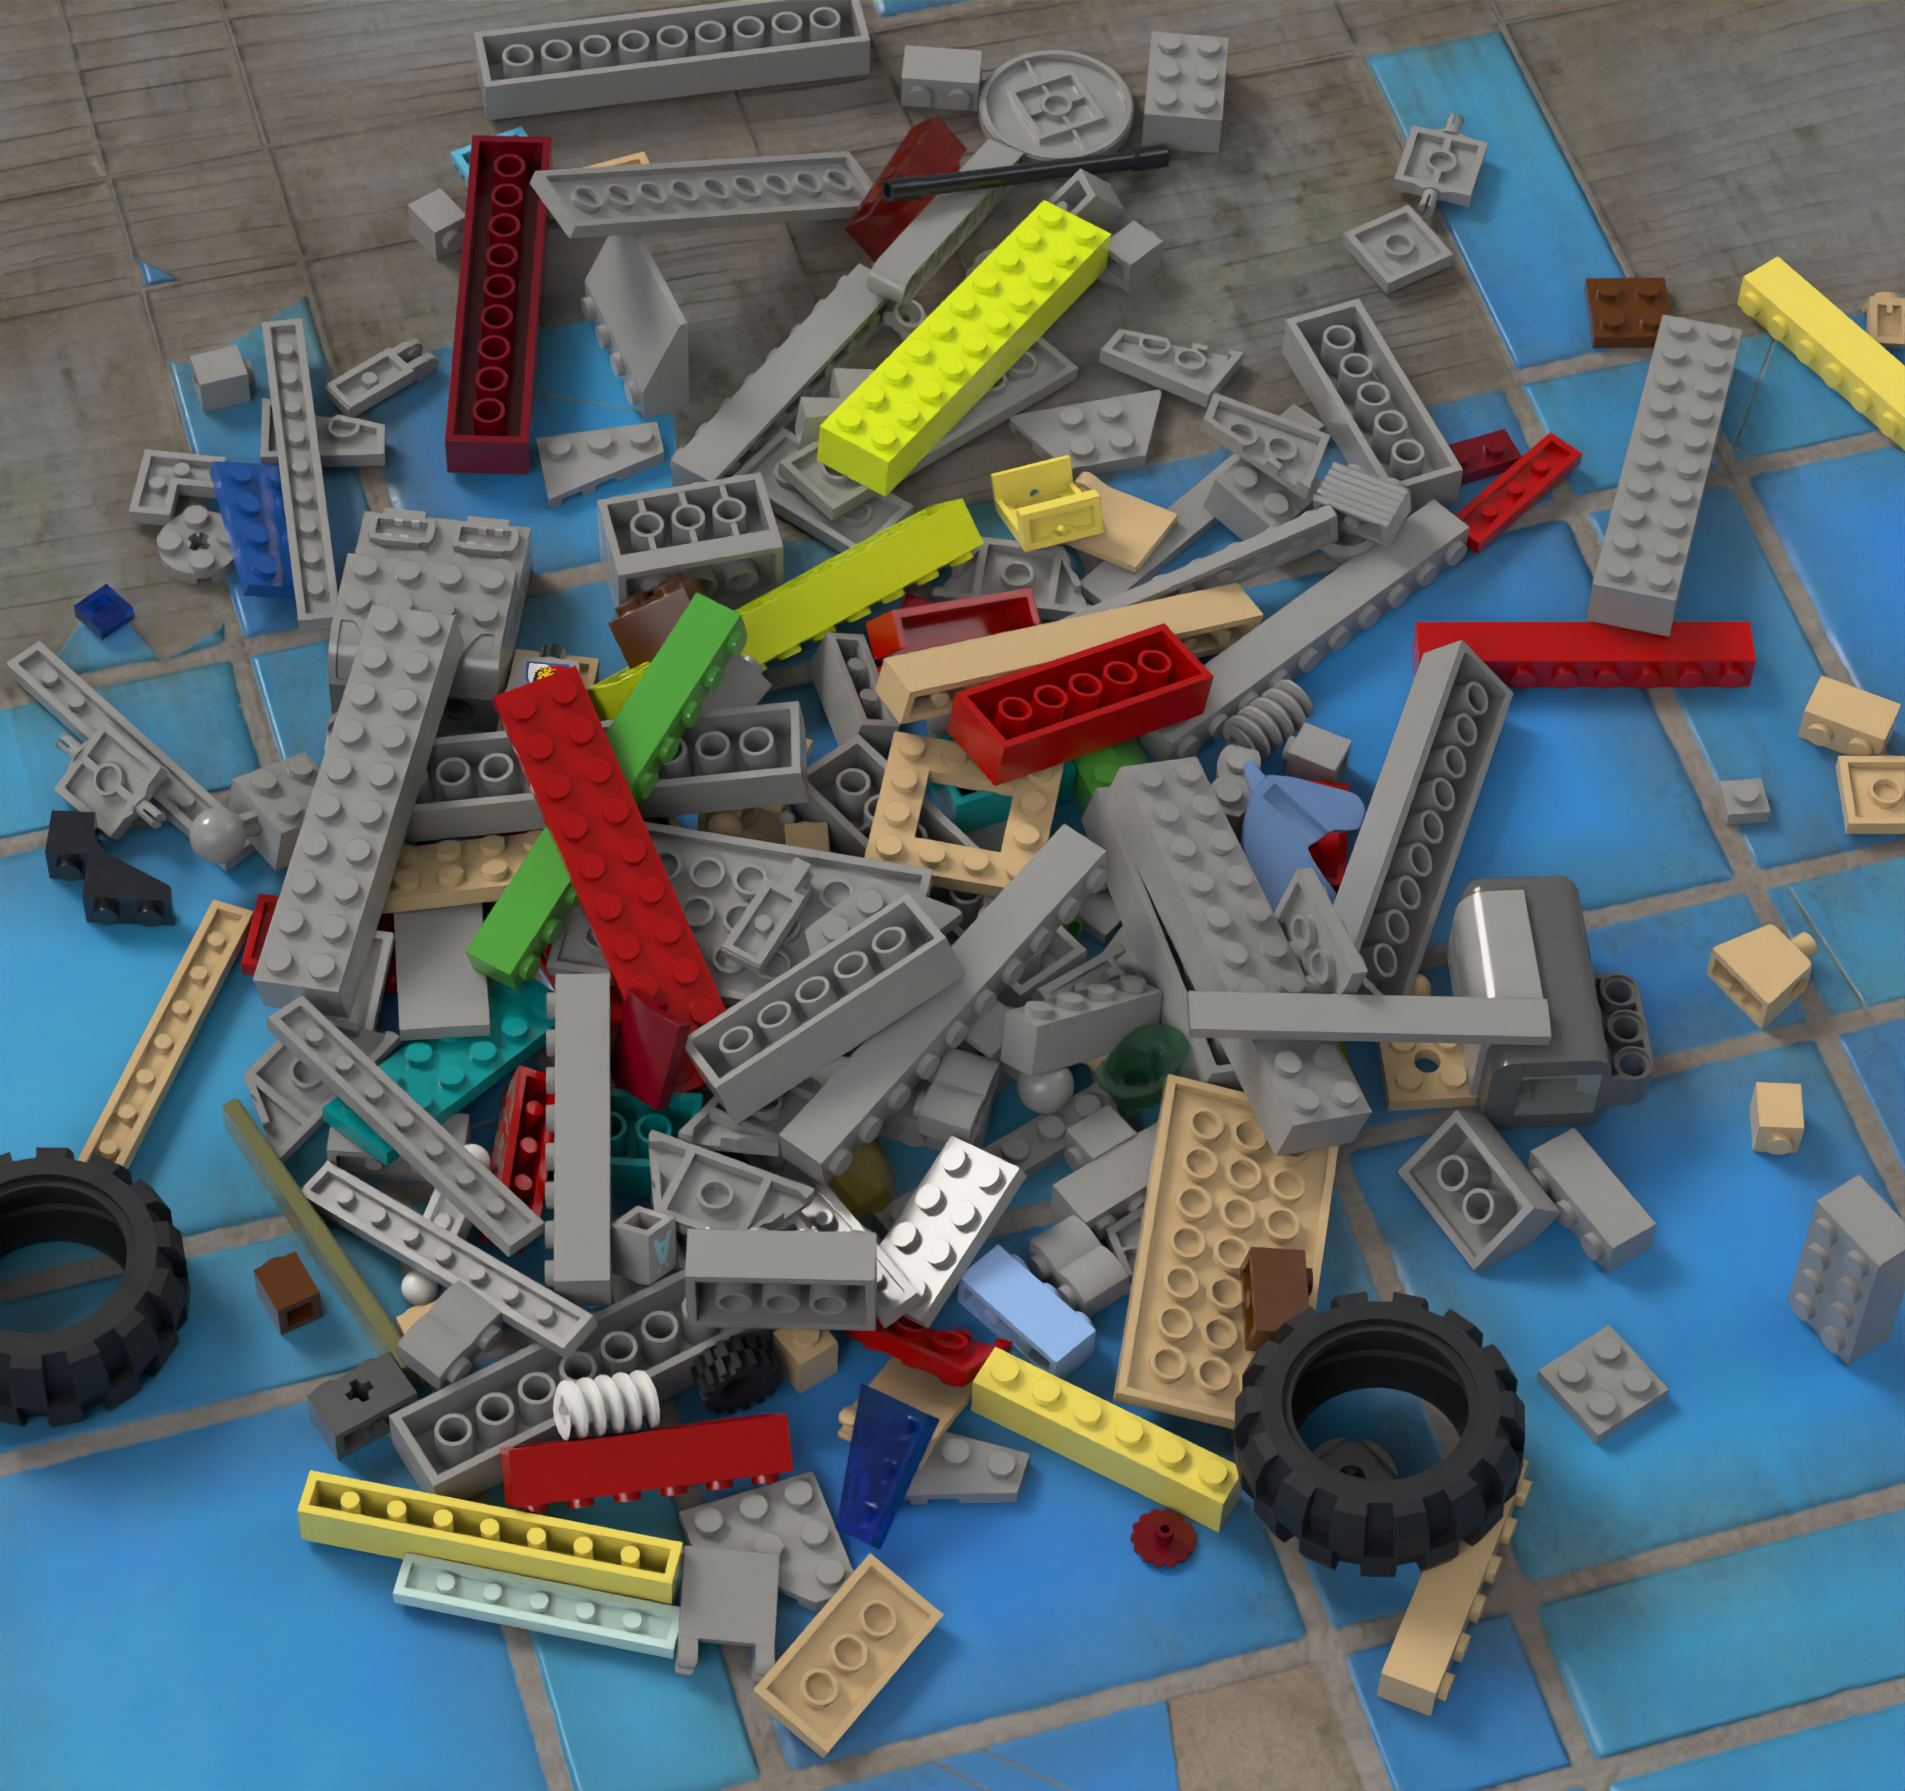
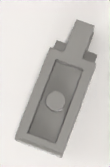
[721,857,813,975]

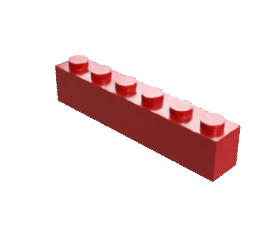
[500,1412,793,1514]

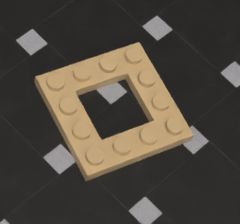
[864,731,1064,897]

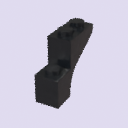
[45,810,175,927]

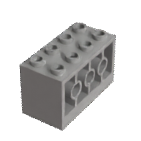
[597,472,784,613]

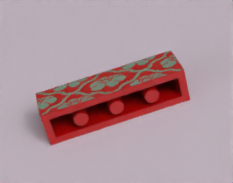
[478,1065,555,1254]

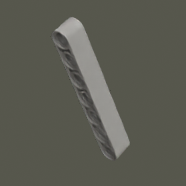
[867,139,1027,305]

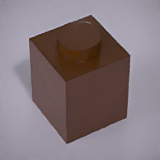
[253,1251,323,1336]

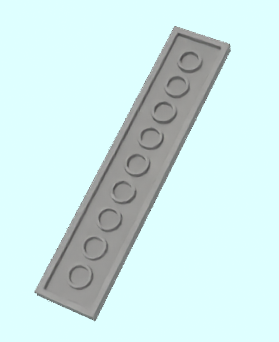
[530,151,889,239]

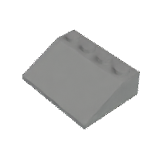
[581,233,689,419]

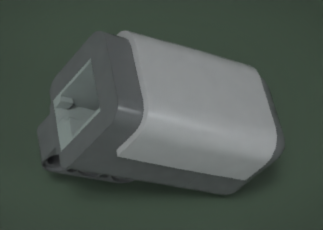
[1447,875,1654,1130]

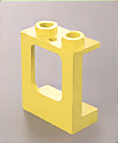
[991,455,1104,552]

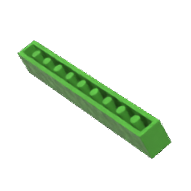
[465,592,747,991]

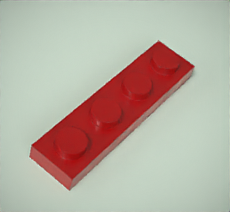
[1455,432,1582,554]

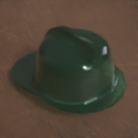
[1095,1024,1189,1116]

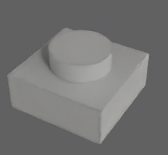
[1717,778,1770,825]

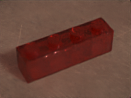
[844,115,967,262]

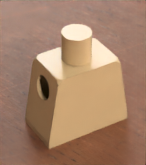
[1706,924,1818,1030]

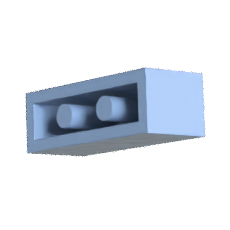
[957,1244,1096,1380]

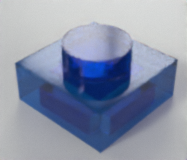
[74,584,135,640]

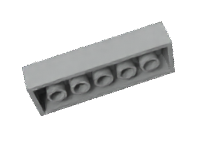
[1282,298,1463,517]
[685,893,966,1125]

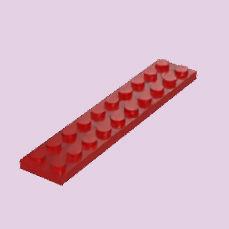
[493,665,726,1093]

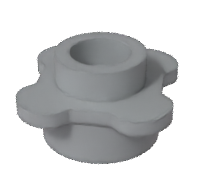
[882,299,928,341]

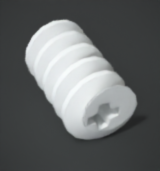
[553,1370,660,1441]

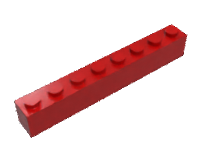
[1411,622,1756,689]

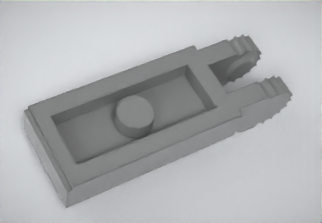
[324,338,439,417]

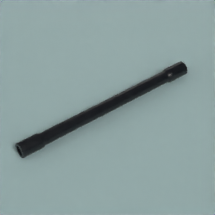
[882,144,1169,203]

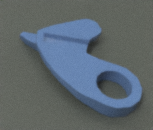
[1241,761,1365,912]

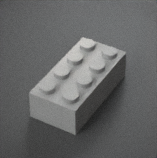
[1787,1174,1905,1365]
[685,1226,877,1331]

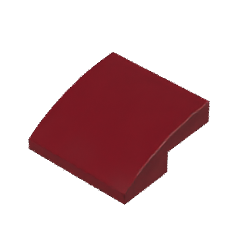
[611,987,691,1110]

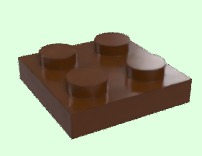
[1584,278,1671,348]

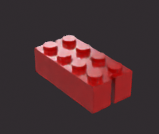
[865,587,1041,675]

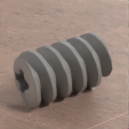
[1222,680,1314,759]

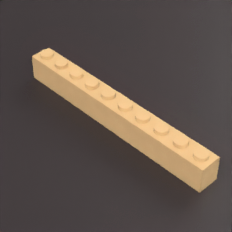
[875,582,1264,725]

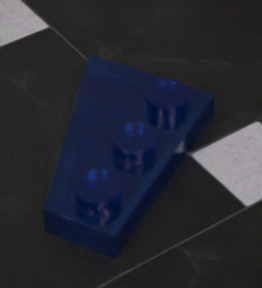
[836,1383,940,1549]

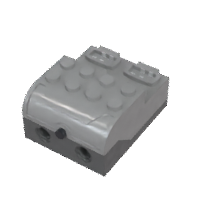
[328,508,533,732]

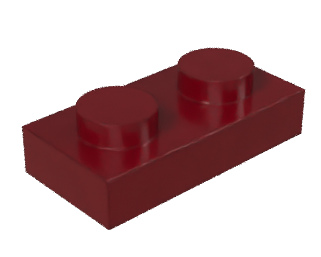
[1448,429,1522,486]

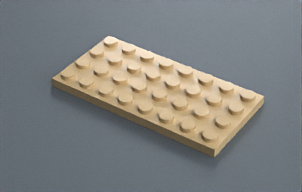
[1113,1074,1339,1431]

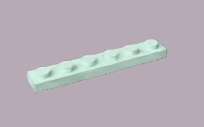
[393,1552,680,1659]

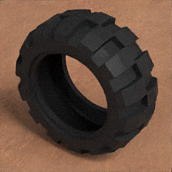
[0,1147,191,1427]
[1234,1291,1525,1577]

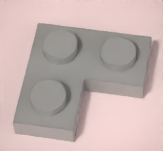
[129,449,227,526]

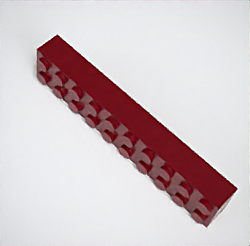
[445,135,553,475]

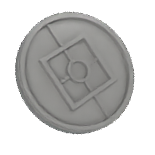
[978,50,1134,163]

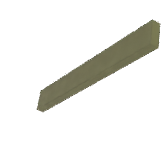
[222,1098,420,1388]

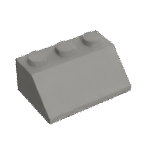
[1397,1109,1561,1271]

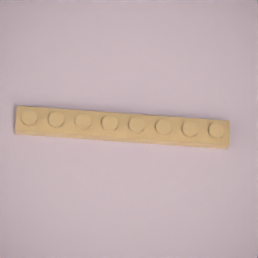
[78,899,254,1169]

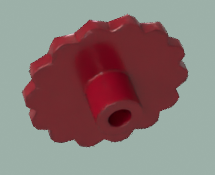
[1130,1509,1196,1568]

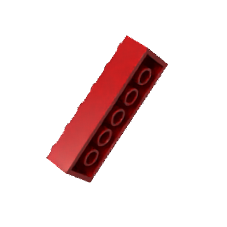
[947,623,1214,786]

